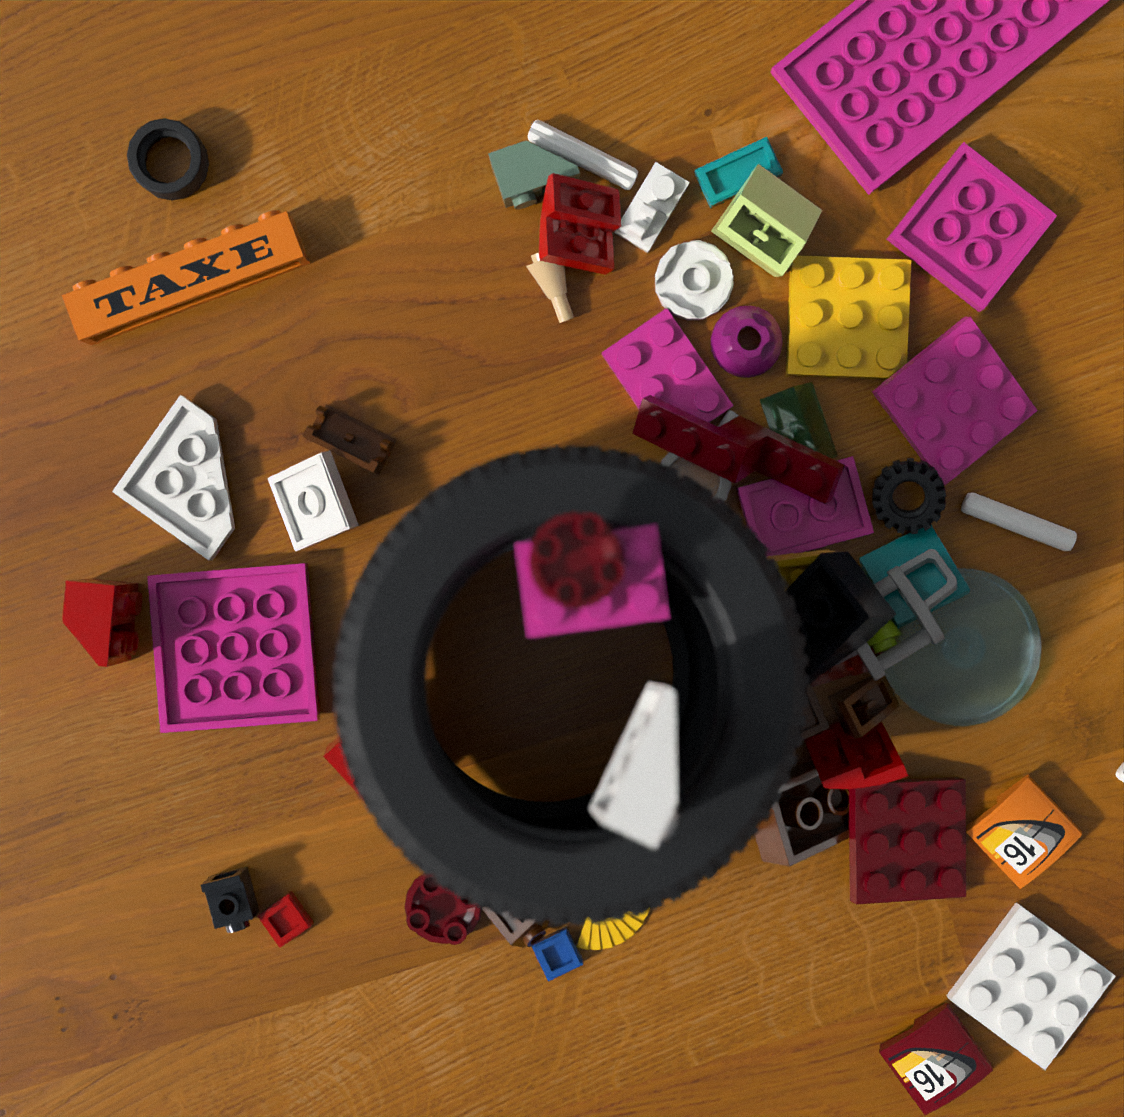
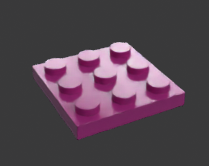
[886,142,1058,312]
[872,317,1038,485]

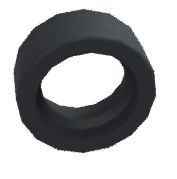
[127,118,209,201]

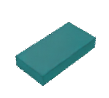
[694,137,783,209]

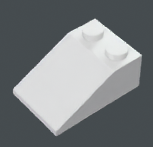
[588,681,678,849]

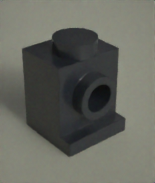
[201,866,259,933]

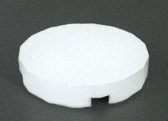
[655,240,734,321]

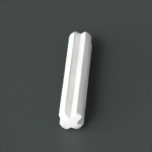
[528,120,638,190]
[961,492,1077,551]

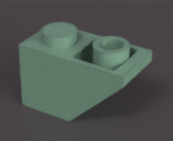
[488,140,580,209]

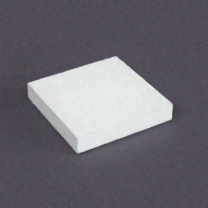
[267,451,359,552]

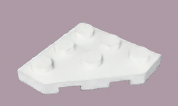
[112,395,235,560]

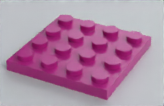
[147,563,320,733]

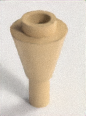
[526,253,574,323]

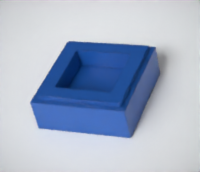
[531,926,584,981]

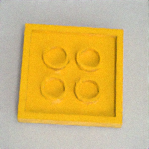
[786,256,911,380]

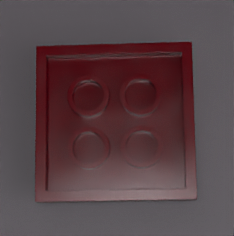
[849,777,966,905]

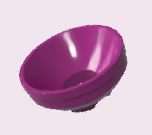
[710,306,783,378]

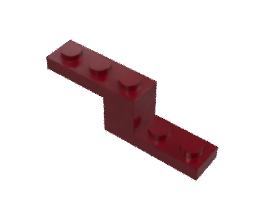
[632,395,845,504]

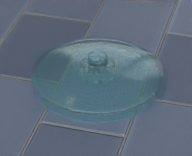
[881,568,1042,726]

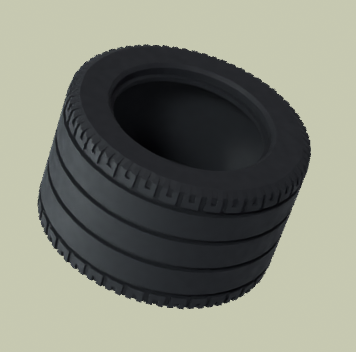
[334,445,809,925]

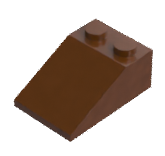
[755,761,849,867]

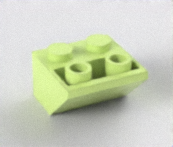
[711,164,823,277]

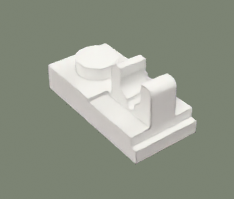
[614,162,689,253]

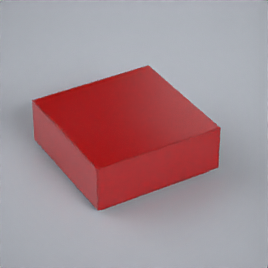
[257,891,314,948]

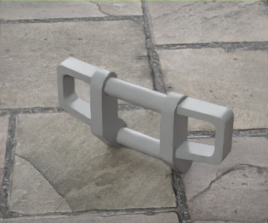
[834,549,957,681]

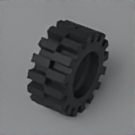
[872,458,946,534]

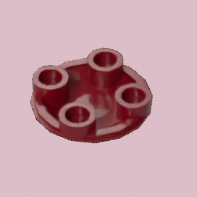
[528,512,625,609]
[404,874,482,945]

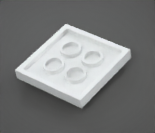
[946,902,1116,1070]

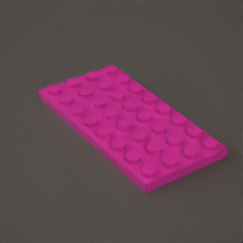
[770,0,1110,195]

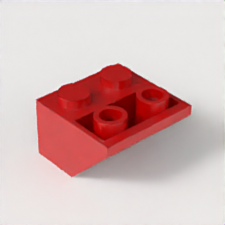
[62,578,142,667]

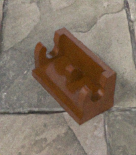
[302,404,397,475]

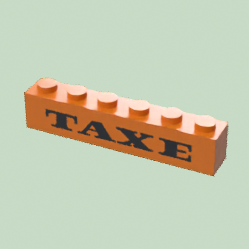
[62,210,310,346]

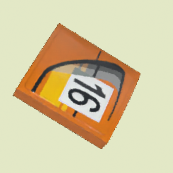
[966,774,1082,889]

